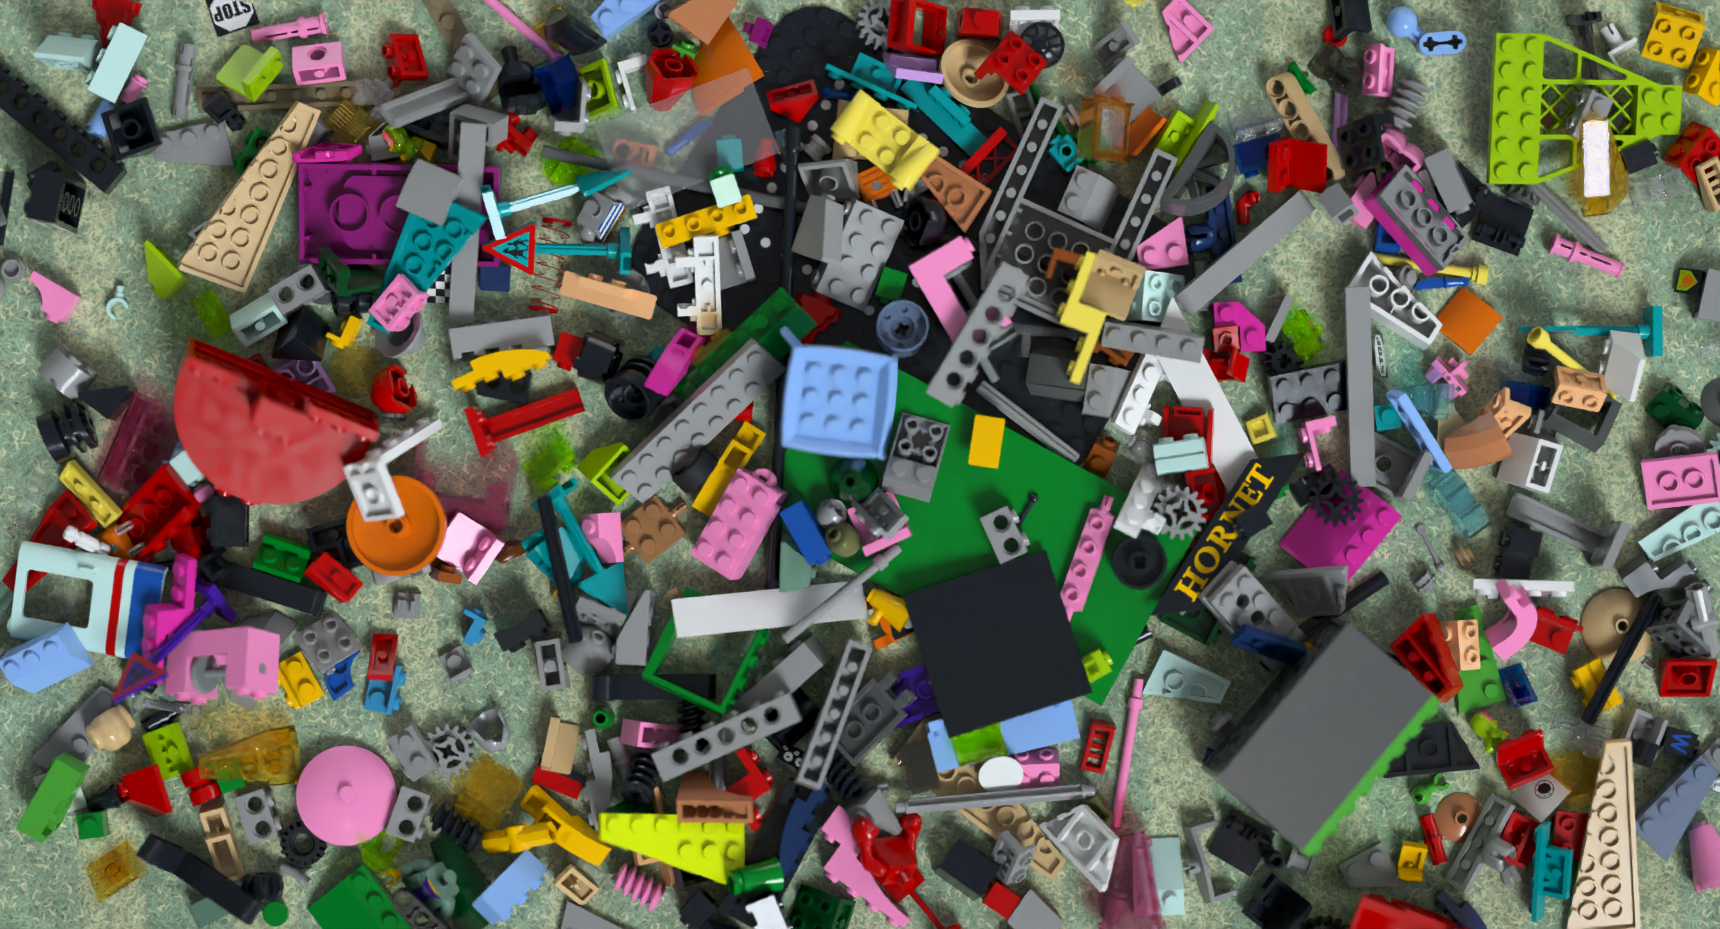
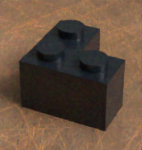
[306,517,365,570]
[1492,526,1543,580]

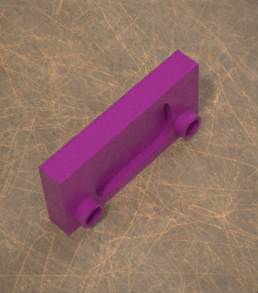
[298,161,502,267]

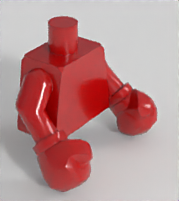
[850,812,922,890]

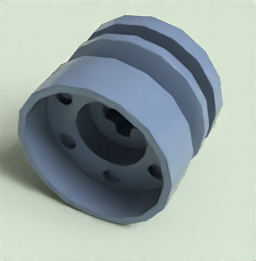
[875,300,929,358]

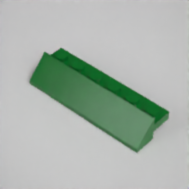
[673,287,818,402]

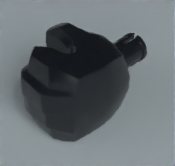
[497,46,547,116]

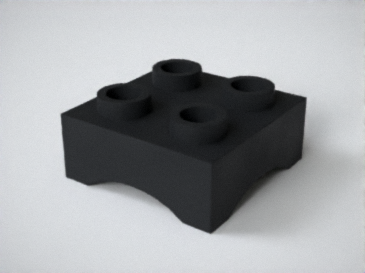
[493,608,551,653]

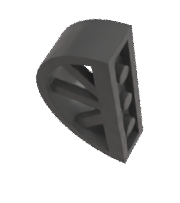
[1160,121,1236,216]

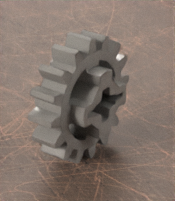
[855,0,895,51]
[1153,486,1207,540]
[425,724,476,778]

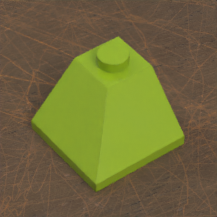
[144,240,191,300]
[576,442,632,506]

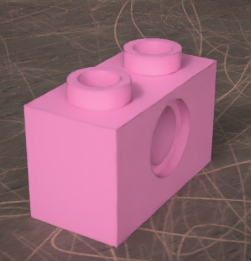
[292,41,346,86]

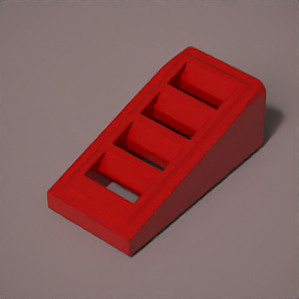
[1079,717,1116,774]

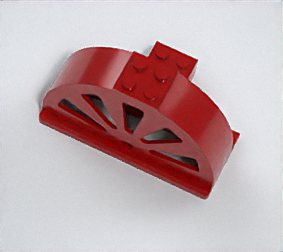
[174,337,380,506]

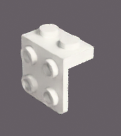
[1009,6,1060,63]

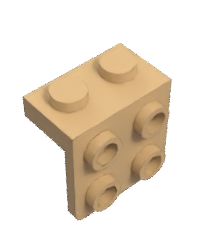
[1079,249,1146,320]

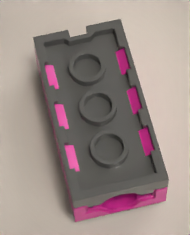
[1363,164,1470,276]

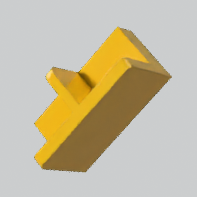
[968,415,1005,469]

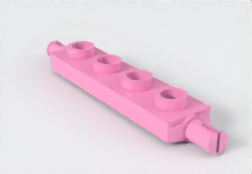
[1060,495,1116,622]

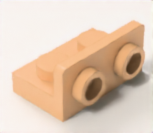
[1551,365,1608,412]
[1477,387,1531,439]

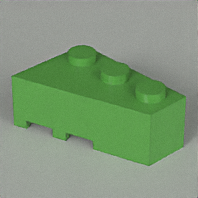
[16,752,91,843]

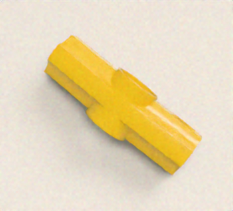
[482,821,557,854]

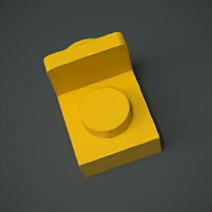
[325,315,364,349]

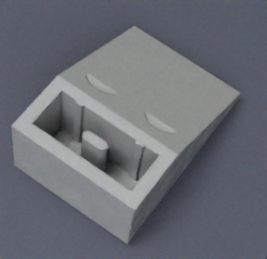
[881,412,951,503]

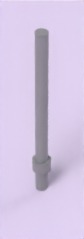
[781,544,902,644]

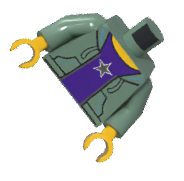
[381,858,459,924]

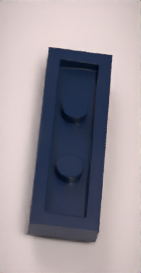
[1230,623,1307,666]

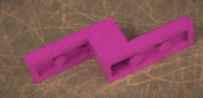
[141,553,197,684]

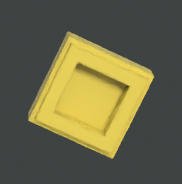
[1245,413,1278,445]

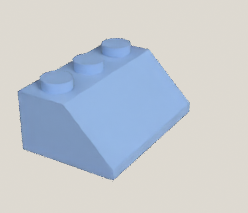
[0,622,94,693]

